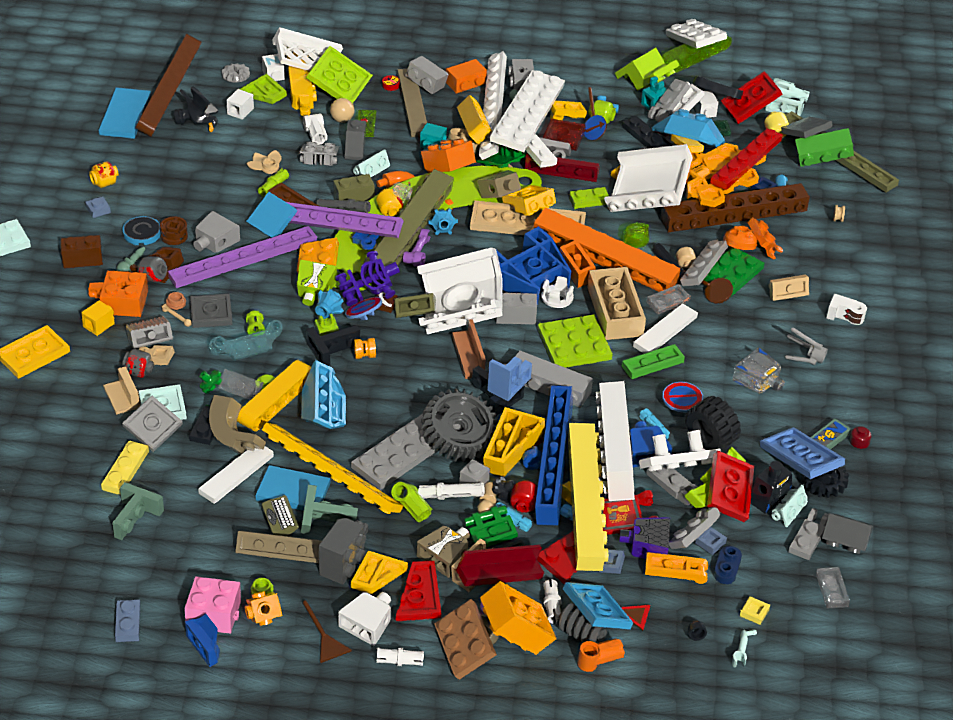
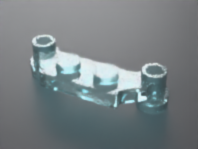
[208,320,282,361]

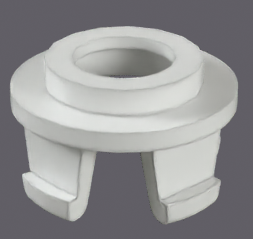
[541,276,574,308]

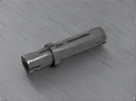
[317,199,371,213]

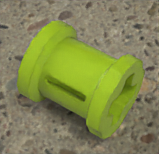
[246,311,265,337]

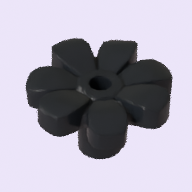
[492,477,515,503]

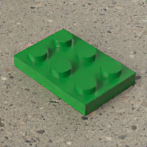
[704,247,765,297]

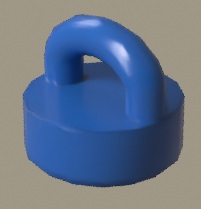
[522,446,542,470]

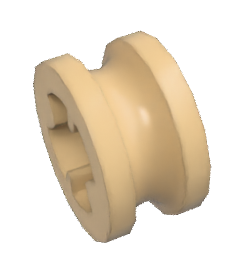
[833,205,845,222]

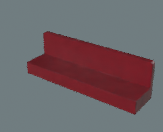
[525,153,600,182]
[456,545,544,587]

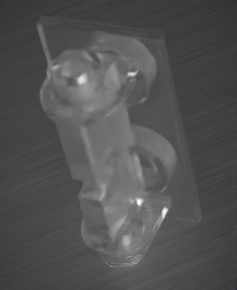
[393,181,413,204]

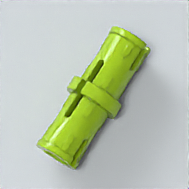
[258,168,289,197]

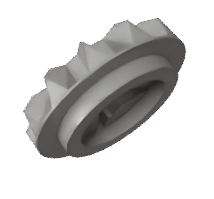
[222,63,250,83]

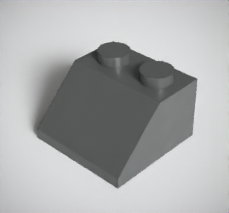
[822,513,874,554]

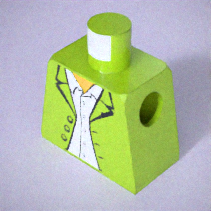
[297,260,337,306]

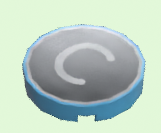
[123,216,161,245]

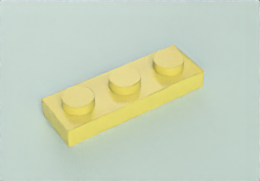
[101,441,149,495]

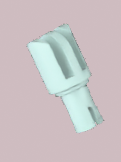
[773,78,810,102]

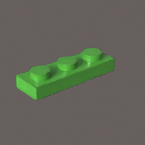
[622,344,685,379]

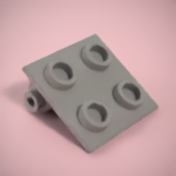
[300,142,340,166]

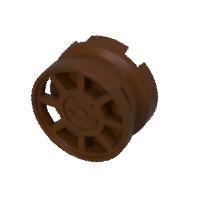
[160,216,188,245]

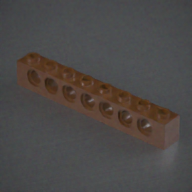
[661,183,810,233]

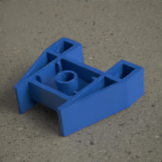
[496,227,572,305]

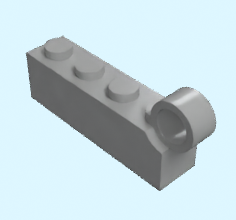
[503,351,593,408]

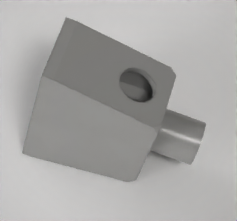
[193,211,240,253]

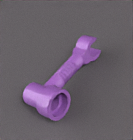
[403,229,431,267]

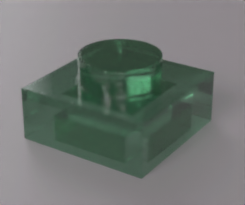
[713,120,731,137]

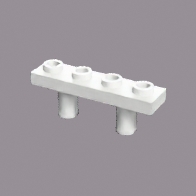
[639,430,721,471]

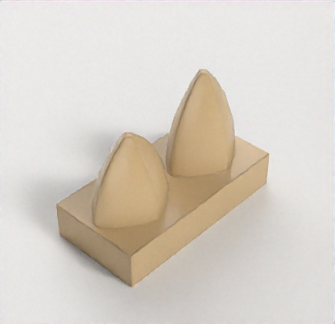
[768,274,809,301]

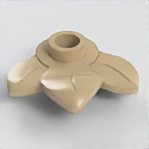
[247,150,282,174]

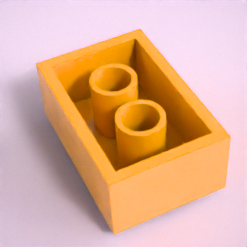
[480,581,556,655]

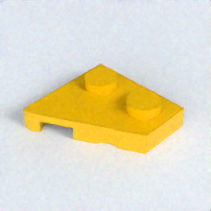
[351,551,408,594]

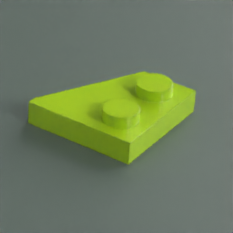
[240,74,287,104]

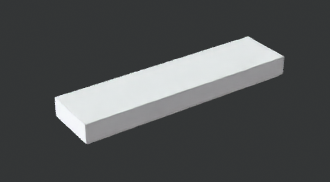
[633,303,698,354]
[198,446,274,504]

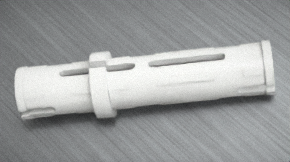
[418,483,485,500]

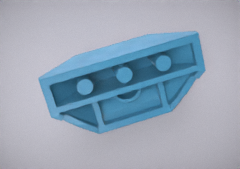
[652,109,725,147]
[301,360,346,429]

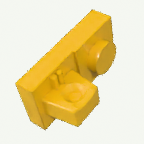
[550,101,587,122]

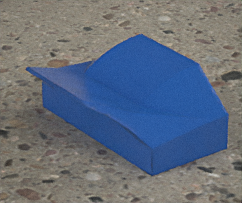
[185,614,220,667]

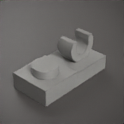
[539,137,571,158]

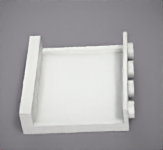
[604,144,693,212]

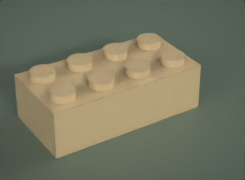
[588,267,646,340]

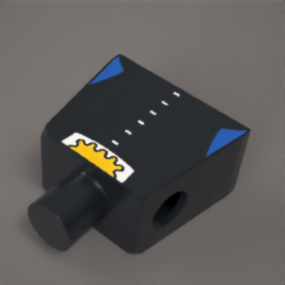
[750,461,792,514]

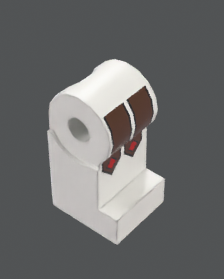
[826,294,867,325]

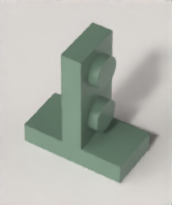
[112,482,164,540]
[301,485,358,534]

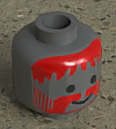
[137,257,167,282]
[122,349,154,378]

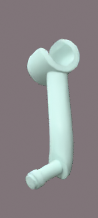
[732,629,757,667]

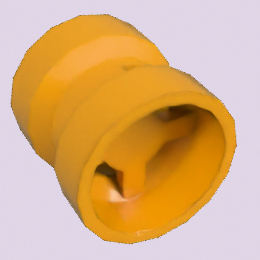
[354,338,376,359]

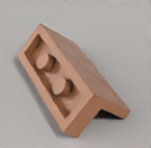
[452,319,486,379]

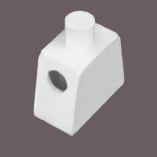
[338,592,391,646]

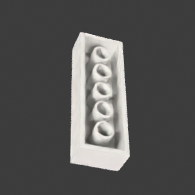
[596,381,635,501]

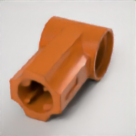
[577,638,625,672]

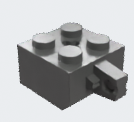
[319,518,368,585]

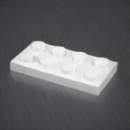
[666,19,727,48]

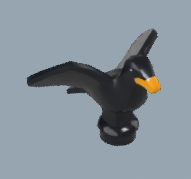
[174,86,218,132]

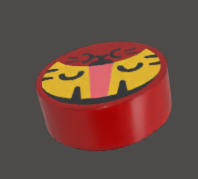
[382,75,400,91]

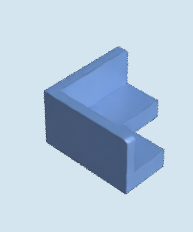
[488,357,532,401]

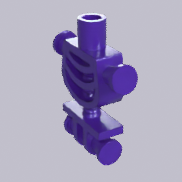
[335,251,400,306]

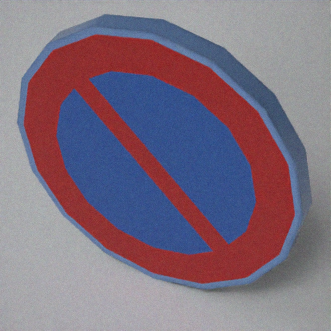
[345,297,382,320]
[662,382,703,413]

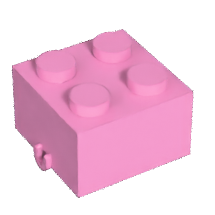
[185,576,241,634]

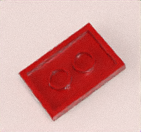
[721,71,783,124]
[707,450,754,522]

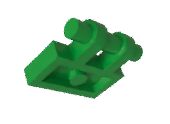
[464,505,518,547]

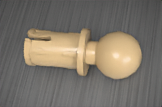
[478,482,497,513]

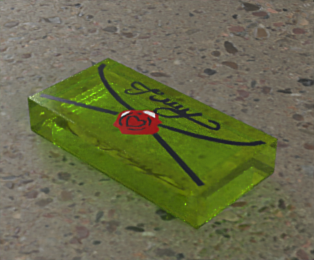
[357,110,377,137]

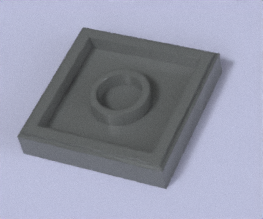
[781,116,833,138]
[190,294,233,328]

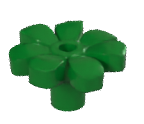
[199,370,222,394]

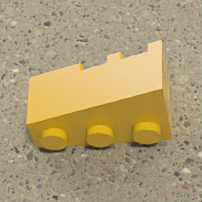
[483,407,545,477]

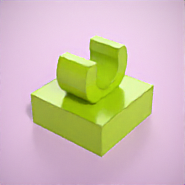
[315,314,339,336]

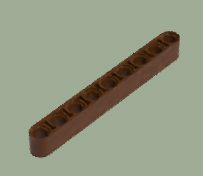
[135,34,202,137]

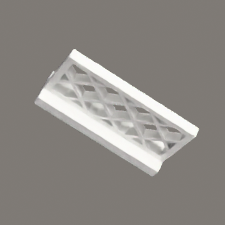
[272,27,343,71]

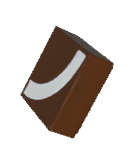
[376,292,398,313]

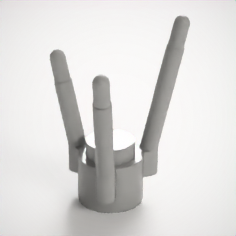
[785,328,828,365]

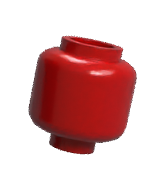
[510,480,538,513]

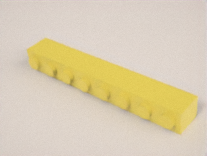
[568,423,608,571]

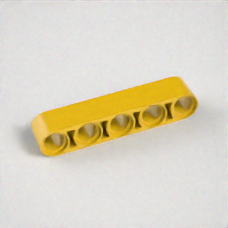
[457,95,492,144]
[237,360,311,432]

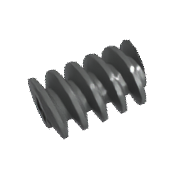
[556,603,607,643]

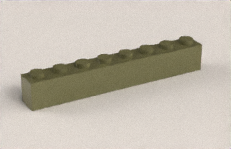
[363,169,454,283]

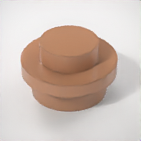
[166,292,186,310]

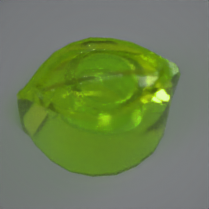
[621,223,650,248]

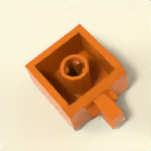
[421,138,476,173]
[88,271,148,317]

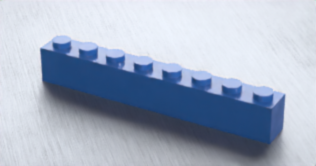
[535,386,573,525]

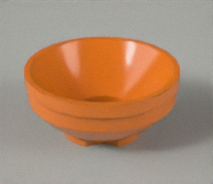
[723,226,758,250]

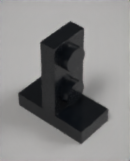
[306,325,360,366]
[472,365,525,416]

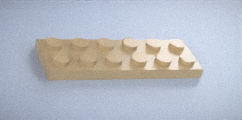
[470,200,586,235]

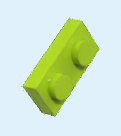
[569,187,609,209]

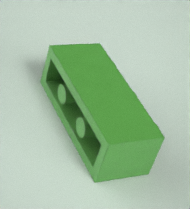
[795,128,854,167]

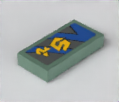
[811,419,851,450]

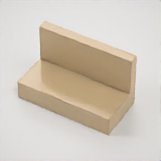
[103,367,140,415]

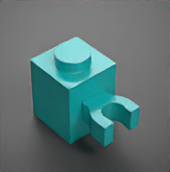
[641,76,667,110]
[420,123,449,150]

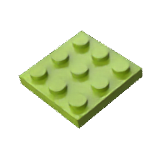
[306,46,373,104]
[537,315,613,368]

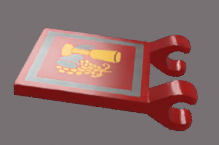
[601,490,658,535]

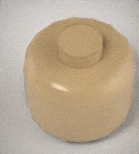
[676,247,696,268]

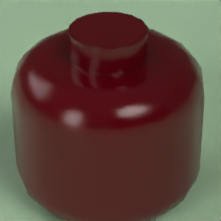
[849,426,871,449]

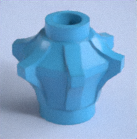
[428,208,458,235]
[315,289,344,319]

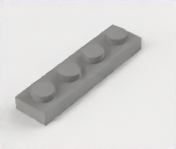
[680,240,728,286]

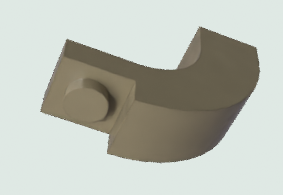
[209,395,266,454]

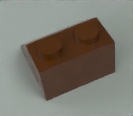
[61,235,103,268]

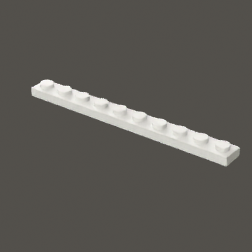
[479,51,507,160]

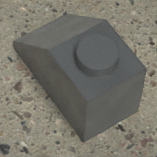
[345,120,366,160]

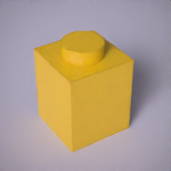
[81,300,115,336]

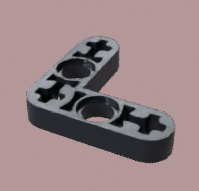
[692,75,744,100]

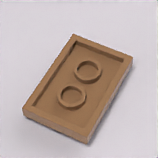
[434,599,497,680]

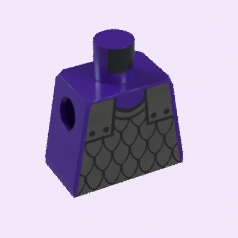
[619,517,670,559]

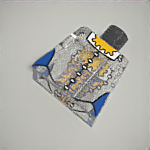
[733,347,785,393]

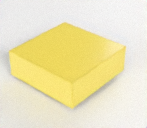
[740,596,770,625]

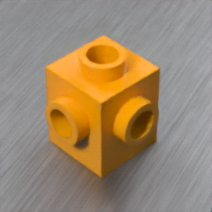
[245,591,283,626]

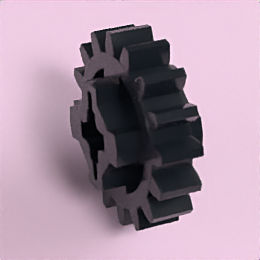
[802,467,849,498]

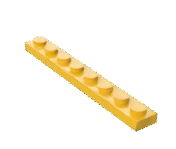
[262,423,403,514]

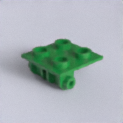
[476,144,526,168]

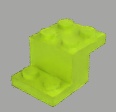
[614,48,680,91]

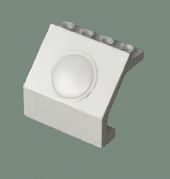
[417,248,502,334]

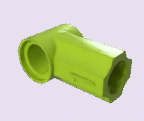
[391,482,432,522]

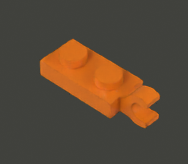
[748,217,783,260]

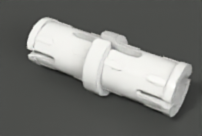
[543,580,562,624]
[376,648,424,666]

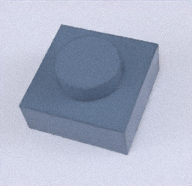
[85,197,111,218]
[695,527,727,555]
[599,550,625,574]

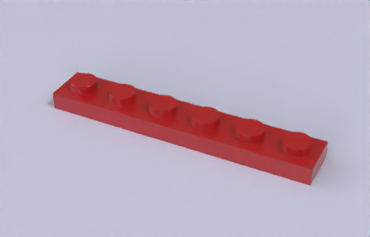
[710,128,783,190]

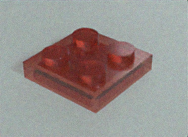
[543,118,586,151]

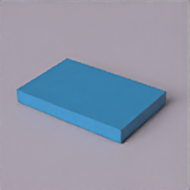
[255,465,331,511]
[563,582,633,629]

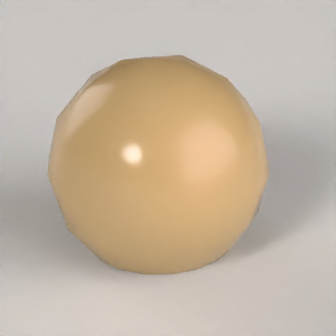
[330,98,355,123]

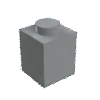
[459,459,490,499]

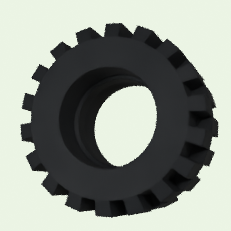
[685,396,741,451]

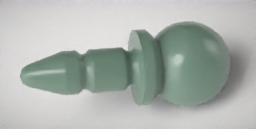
[117,247,145,272]

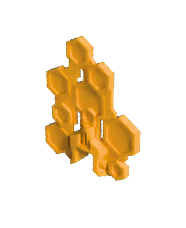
[686,143,766,207]

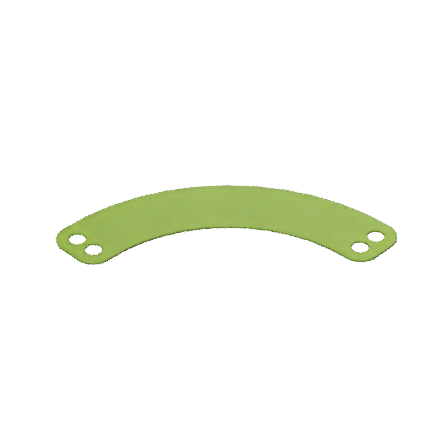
[333,166,542,291]

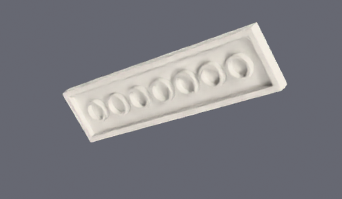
[490,70,565,152]

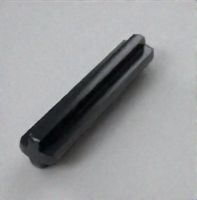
[652,243,686,283]

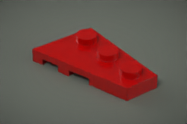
[537,530,577,585]
[396,560,441,621]

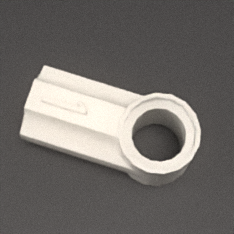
[303,113,327,145]

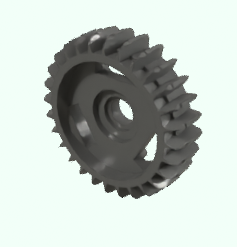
[421,388,498,462]

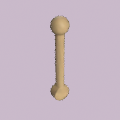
[162,304,192,327]

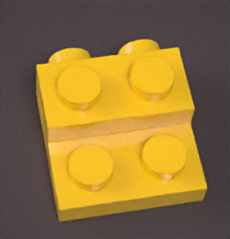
[502,185,556,216]

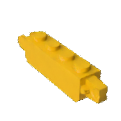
[287,52,317,116]

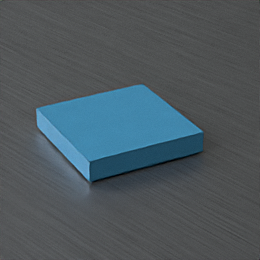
[246,191,298,238]

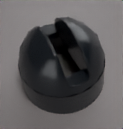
[688,620,707,641]

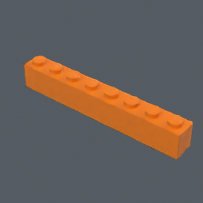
[534,208,680,296]

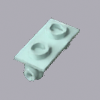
[353,149,390,177]
[772,485,808,527]

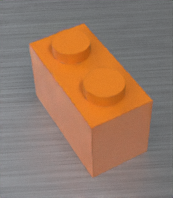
[446,59,487,93]
[560,240,596,288]

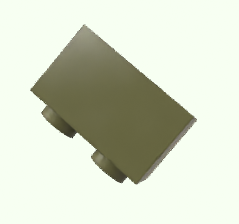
[333,174,375,201]

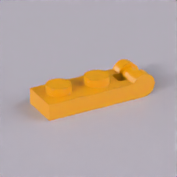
[645,552,708,584]

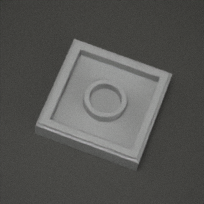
[122,396,183,452]

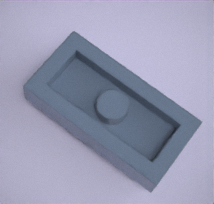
[115,600,141,642]

